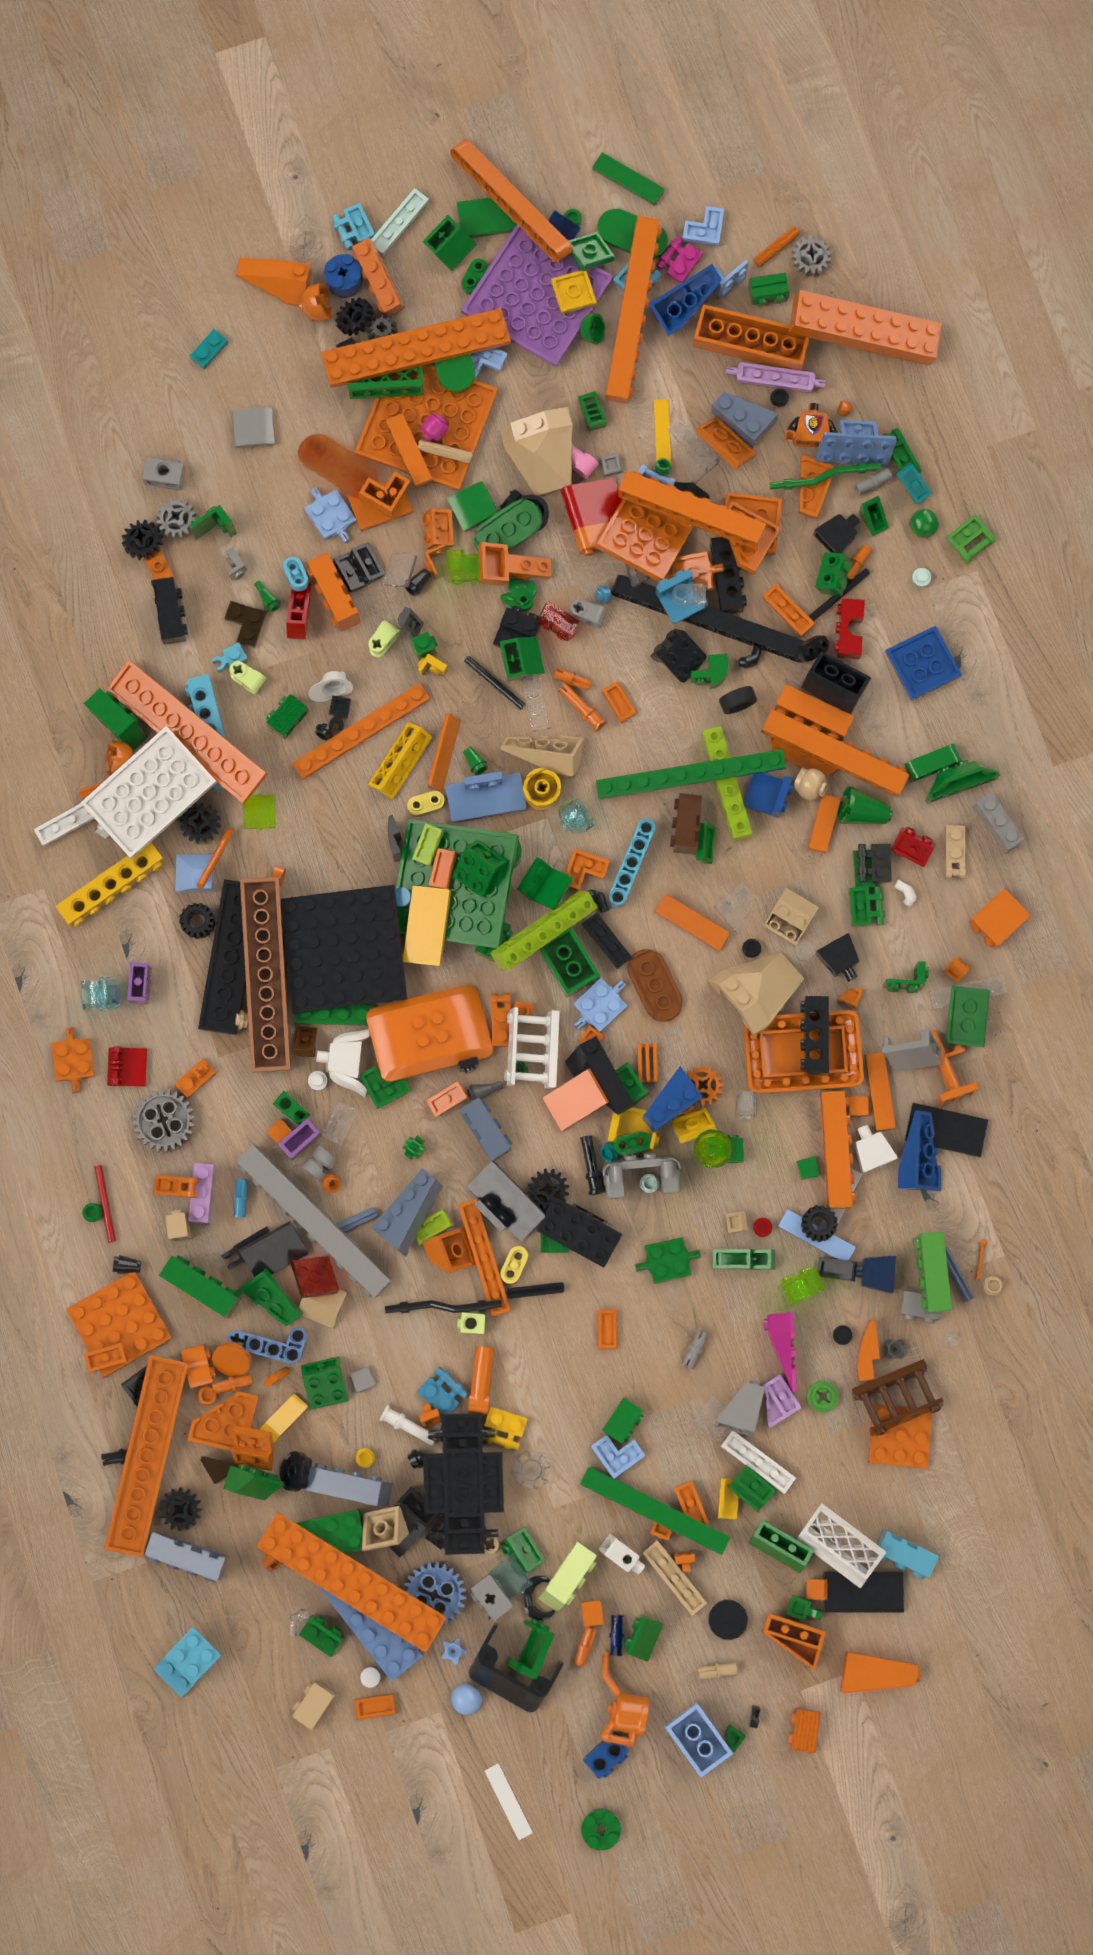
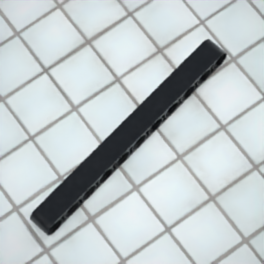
[611,575,804,663]

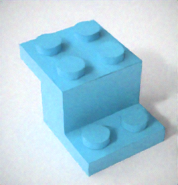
[153,1627,222,1698]

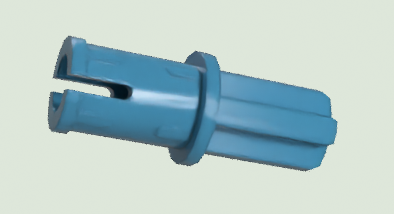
[233,1179,248,1217]

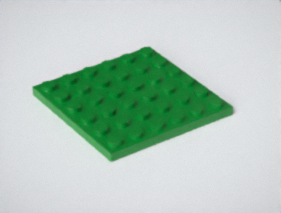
[396,819,519,949]

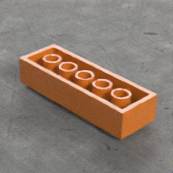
[693,304,809,371]

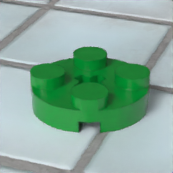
[581,1808,621,1851]

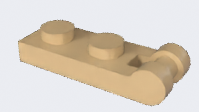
[945,825,966,878]

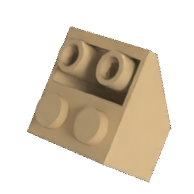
[763,888,819,945]

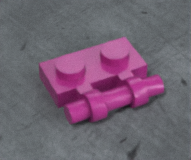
[656,236,703,283]

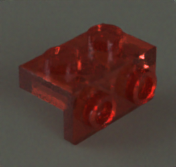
[536,601,579,641]

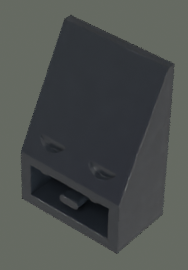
[388,1486,439,1557]

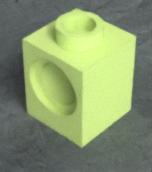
[457,1313,486,1335]

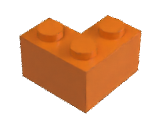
[359,471,411,518]

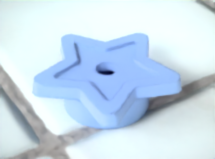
[441,1639,467,1665]

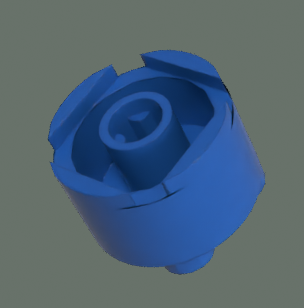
[324,254,363,298]

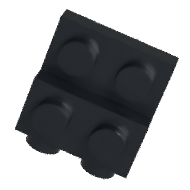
[493,606,542,648]

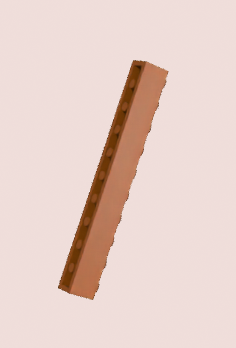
[605,215,662,404]

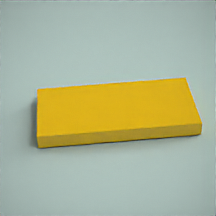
[403,886,451,966]

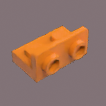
[422,508,454,549]

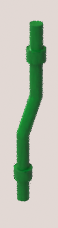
[769,462,881,490]

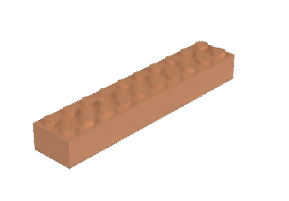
[240,877,291,1073]

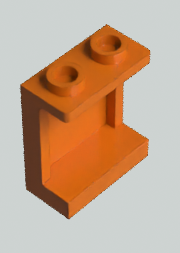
[969,888,1031,949]

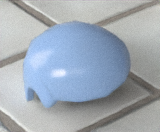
[450,1683,482,1715]

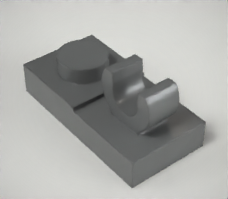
[397,607,424,638]

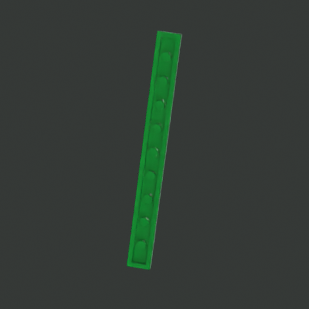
[596,749,786,800]

